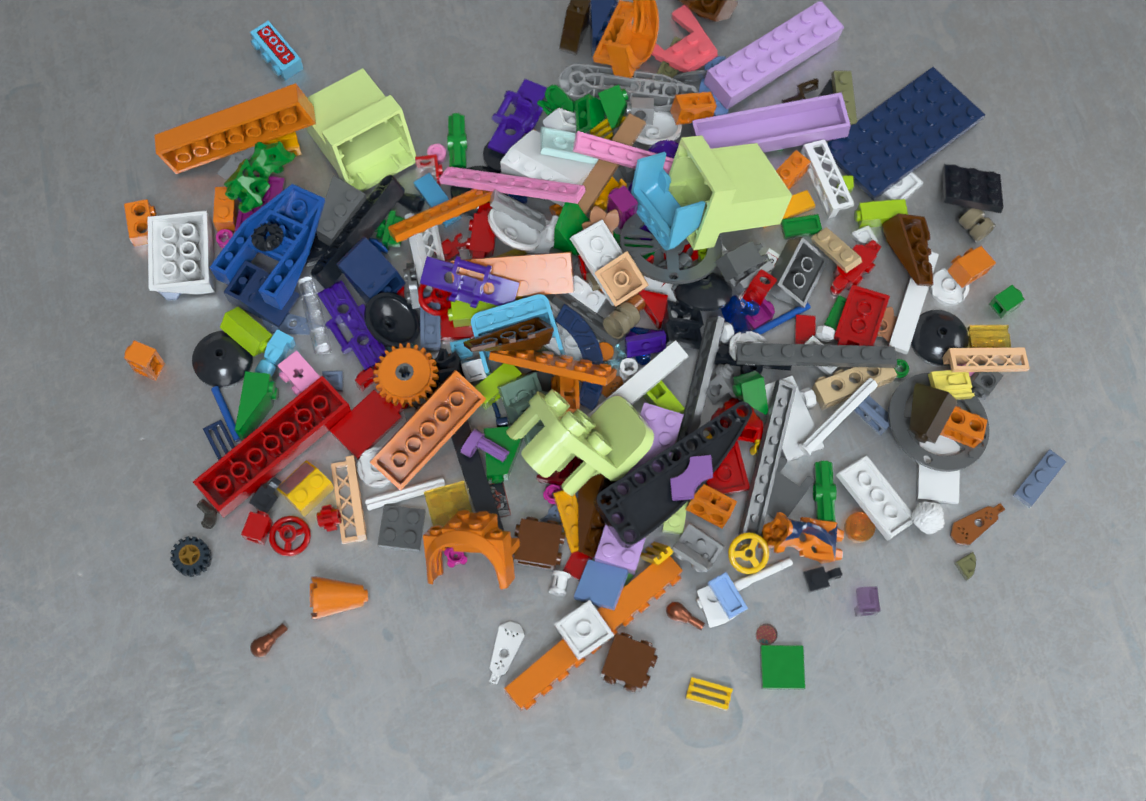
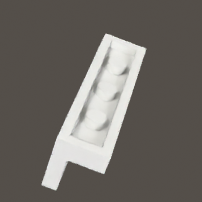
[800,139,854,219]
[404,213,449,290]

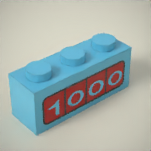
[250,21,303,81]

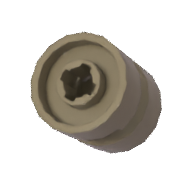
[958,208,996,242]
[603,302,640,339]

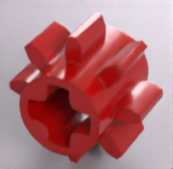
[317,504,342,532]

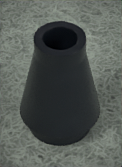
[397,193,425,213]

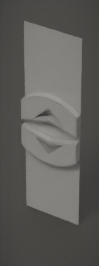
[217,146,255,180]

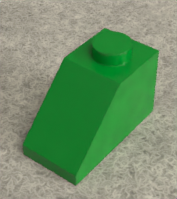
[598,85,629,130]
[575,94,605,133]
[732,371,768,415]

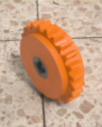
[373,343,439,407]

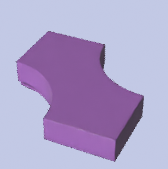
[670,455,713,501]

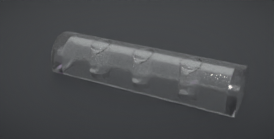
[297,276,332,355]

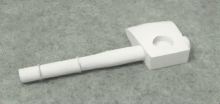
[695,558,793,628]

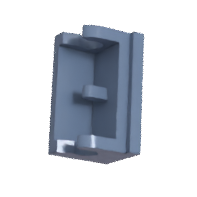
[854,394,890,436]

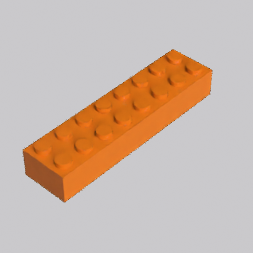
[154,83,316,174]

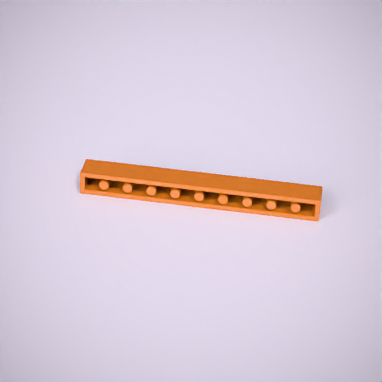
[504,556,683,711]

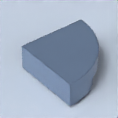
[322,371,343,392]

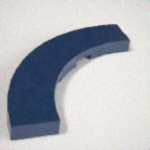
[555,304,604,411]

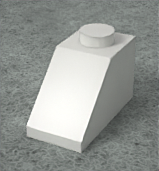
[543,108,589,133]

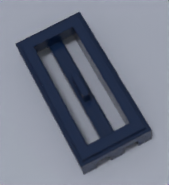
[203,420,235,460]

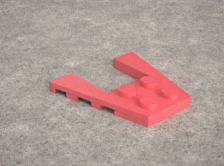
[651,5,718,73]

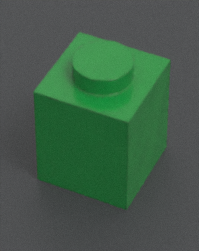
[989,284,1025,319]

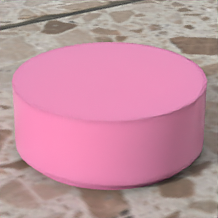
[427,144,447,164]

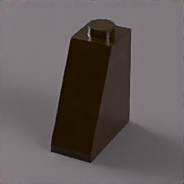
[559,0,591,55]
[909,383,958,444]

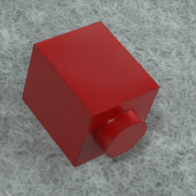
[241,511,273,546]

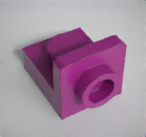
[742,299,775,330]

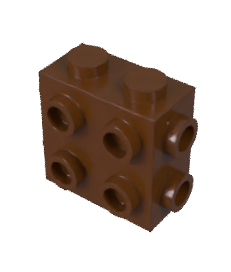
[513,517,566,571]
[600,632,658,693]

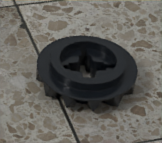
[251,222,284,251]

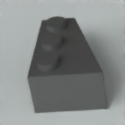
[316,175,367,246]

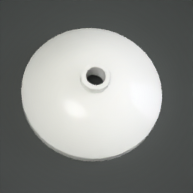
[636,110,682,146]
[488,208,541,251]

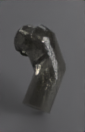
[197,499,217,529]

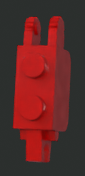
[466,203,496,259]
[830,240,881,295]

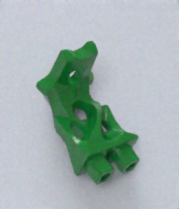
[224,141,296,213]

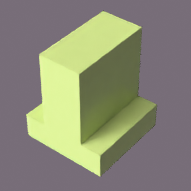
[306,68,417,192]
[669,135,792,250]

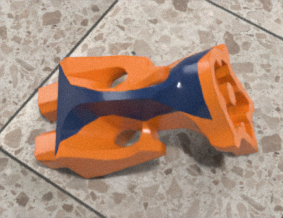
[758,512,844,564]

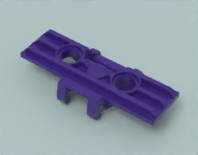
[487,79,547,155]
[420,256,520,308]
[317,280,386,371]

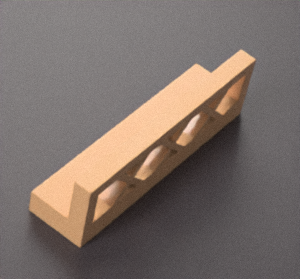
[942,347,1030,372]
[331,455,367,544]

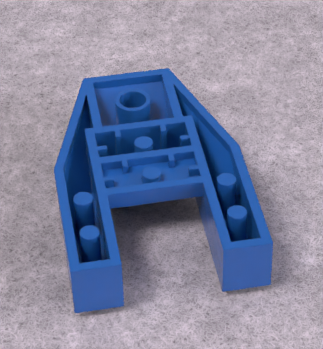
[210,184,325,310]

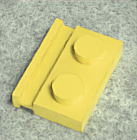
[928,370,975,400]

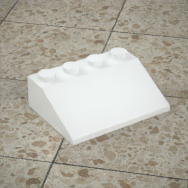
[500,130,595,207]
[148,211,215,294]

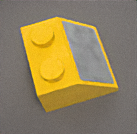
[276,460,334,517]

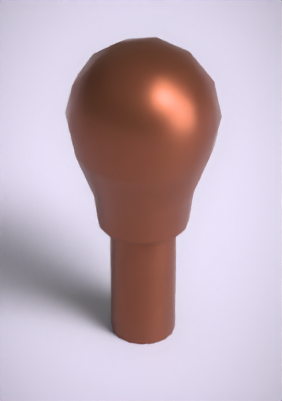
[666,602,705,630]
[250,623,288,657]

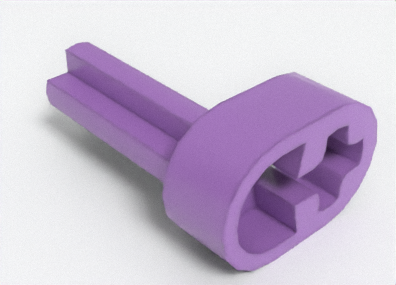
[461,428,509,462]

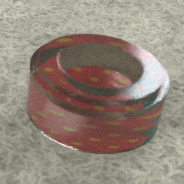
[755,624,778,645]

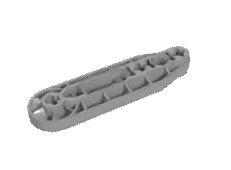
[559,64,698,112]

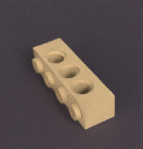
[812,367,897,410]

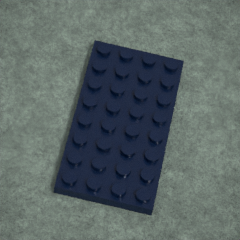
[822,67,986,201]

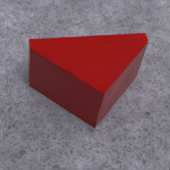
[638,290,668,330]

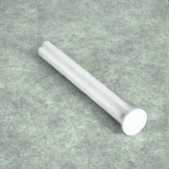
[798,378,877,456]

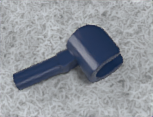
[492,403,508,427]

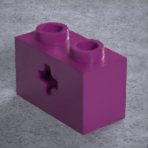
[607,185,638,230]

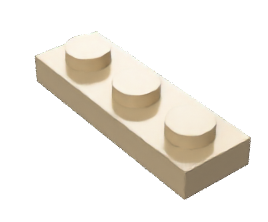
[811,227,862,273]

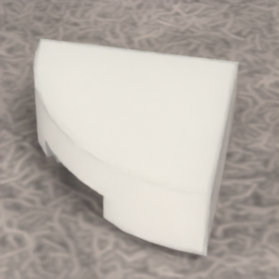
[851,225,878,245]

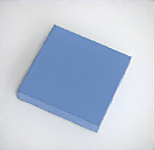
[574,559,629,610]

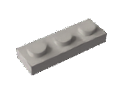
[490,190,545,231]

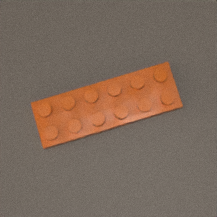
[489,350,617,386]

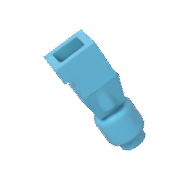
[255,329,296,377]

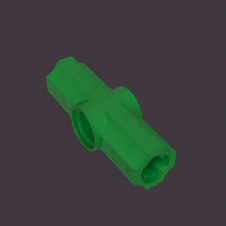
[447,113,467,169]
[813,461,837,522]

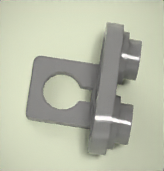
[707,364,739,404]

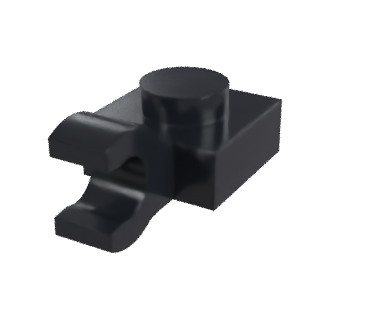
[248,477,282,513]
[803,566,843,593]

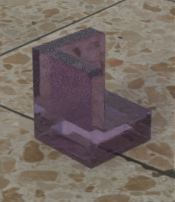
[854,586,880,617]

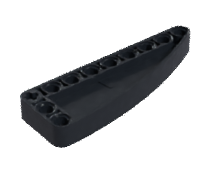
[594,402,752,548]

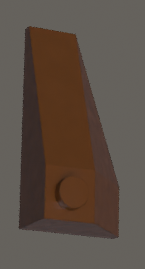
[679,0,738,22]
[882,214,933,287]
[463,317,554,352]
[578,473,616,557]

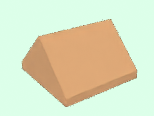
[595,251,649,307]

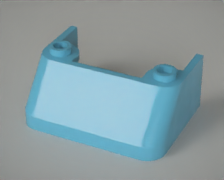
[631,152,705,250]
[471,294,566,376]

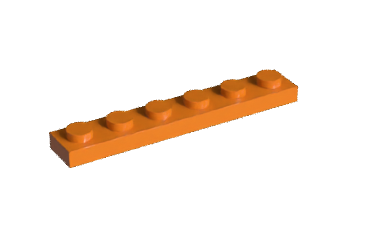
[388,189,493,243]

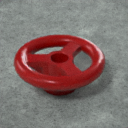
[418,284,452,316]
[269,516,311,556]

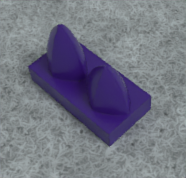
[625,329,666,358]

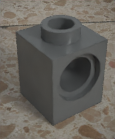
[971,365,1004,400]

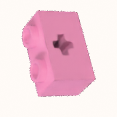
[277,350,320,396]

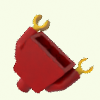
[706,398,764,455]

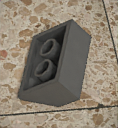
[765,237,829,308]

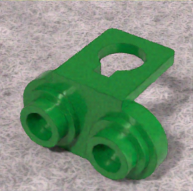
[537,85,575,116]

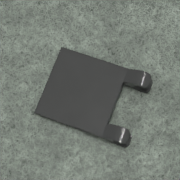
[766,457,814,518]

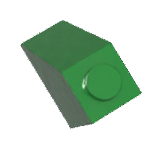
[484,427,524,483]

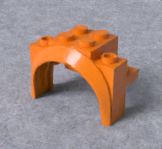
[593,0,659,78]
[423,510,520,589]

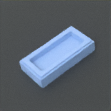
[707,572,748,620]

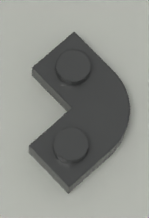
[403,262,420,309]

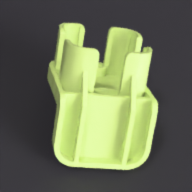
[506,389,654,496]

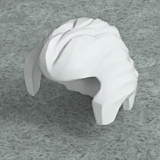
[912,501,945,534]

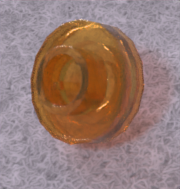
[844,512,875,543]

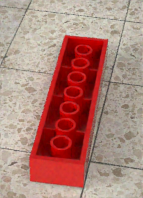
[193,376,351,518]

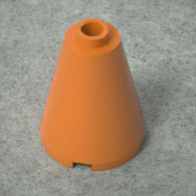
[310,576,368,619]

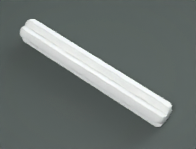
[365,477,446,510]

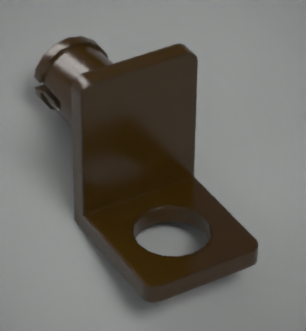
[781,78,819,104]

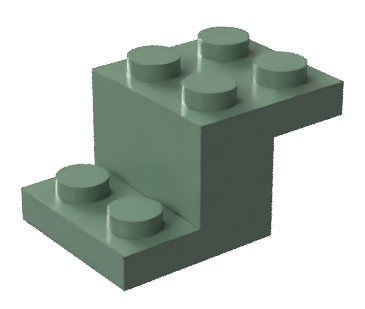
[497,372,549,445]

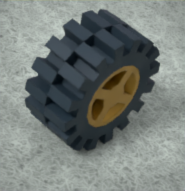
[170,536,212,577]

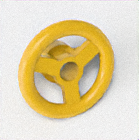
[728,532,769,574]

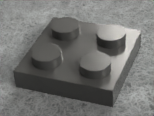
[378,505,426,552]

